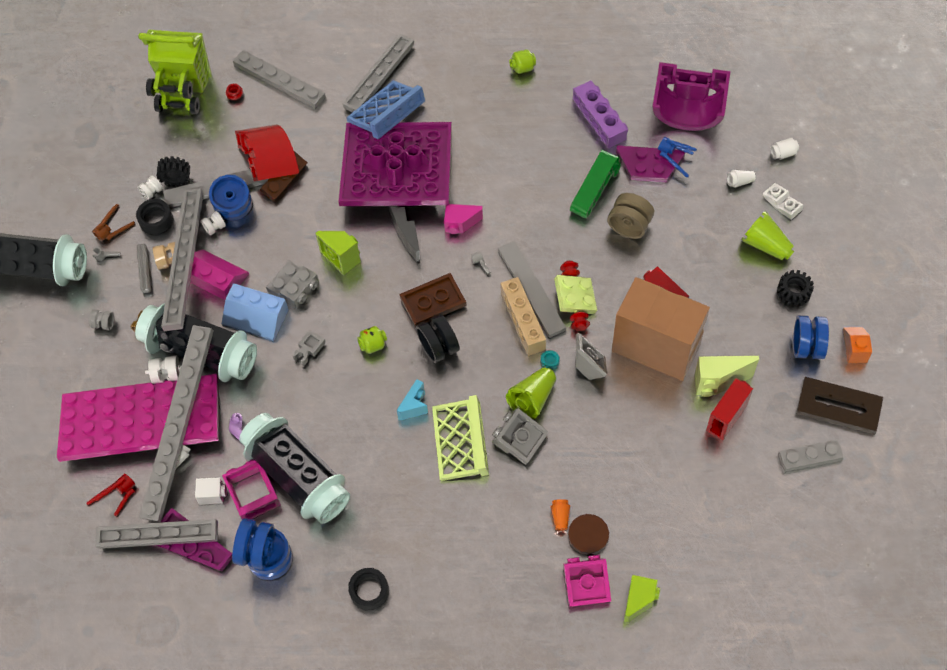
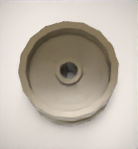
[607,193,655,239]

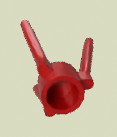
[86,473,136,516]

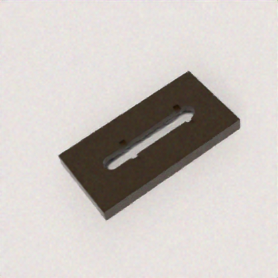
[796,377,883,435]

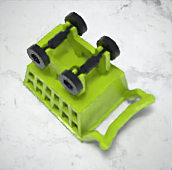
[138,30,212,115]

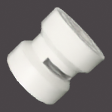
[137,175,163,200]
[200,211,226,236]

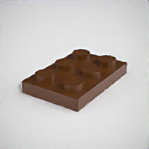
[399,273,467,327]

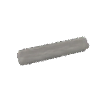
[136,244,151,294]

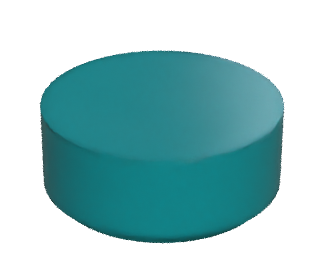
[540,350,560,370]

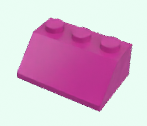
[190,249,249,300]

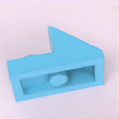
[397,379,428,420]

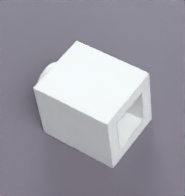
[195,478,227,505]

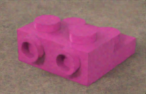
[563,555,612,607]

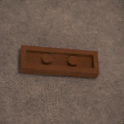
[260,151,308,202]

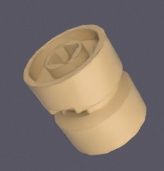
[153,242,175,270]

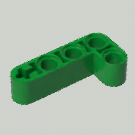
[570,150,621,219]

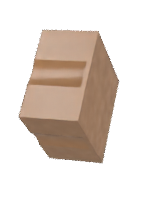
[612,277,710,381]

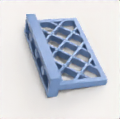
[346,80,425,139]

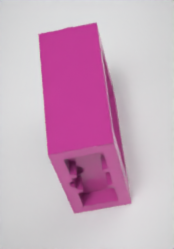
[222,459,281,519]

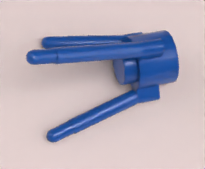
[658,137,697,178]

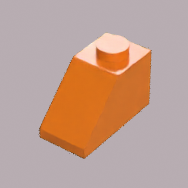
[843,327,872,363]

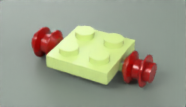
[554,260,597,331]

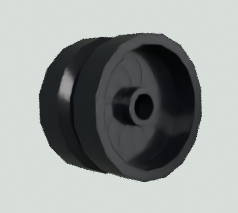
[415,314,460,363]

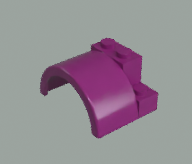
[653,62,731,131]

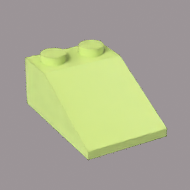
[694,356,759,397]

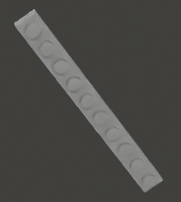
[161,188,203,331]
[139,325,214,523]

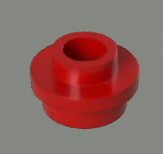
[226,83,243,100]

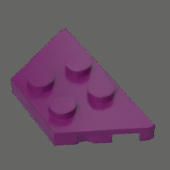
[616,145,685,183]

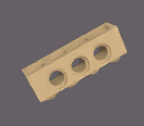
[500,277,546,356]

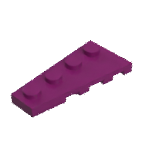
[156,507,232,572]

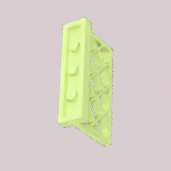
[432,395,489,481]

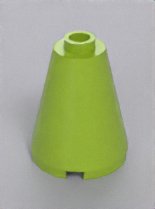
[741,211,794,261]
[506,368,556,420]

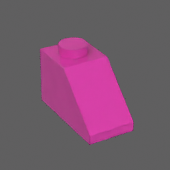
[444,204,483,234]

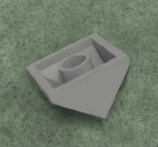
[575,333,607,380]

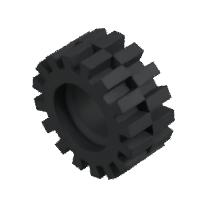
[156,156,190,186]
[777,270,814,307]

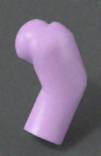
[229,413,242,440]

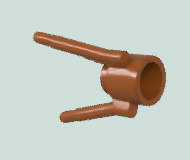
[92,204,135,242]

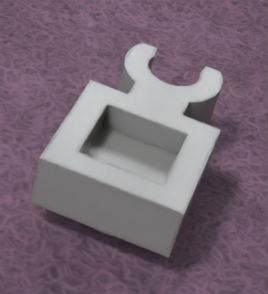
[293,330,326,365]

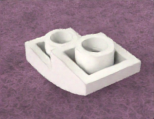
[763,183,803,220]

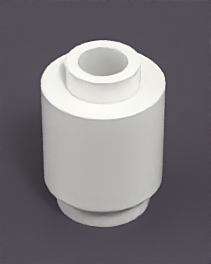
[771,138,799,160]

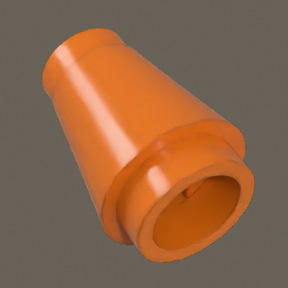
[550,499,571,531]

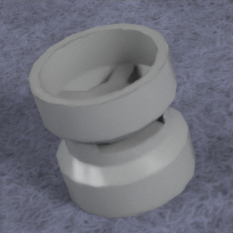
[89,310,115,330]

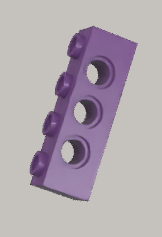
[573,80,628,149]

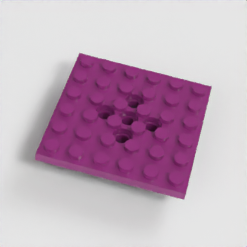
[338,122,452,206]

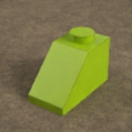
[624,575,660,622]

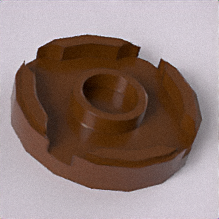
[568,514,609,555]

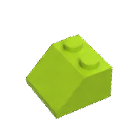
[315,231,361,275]

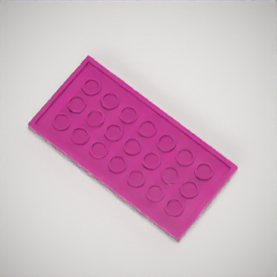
[57,374,218,462]

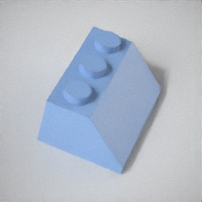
[221,283,289,341]

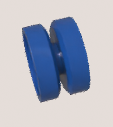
[209,174,252,221]
[793,315,829,359]
[232,518,275,570]
[247,529,293,580]

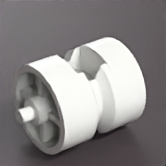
[145,356,181,384]

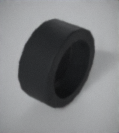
[136,199,173,235]
[348,568,389,610]

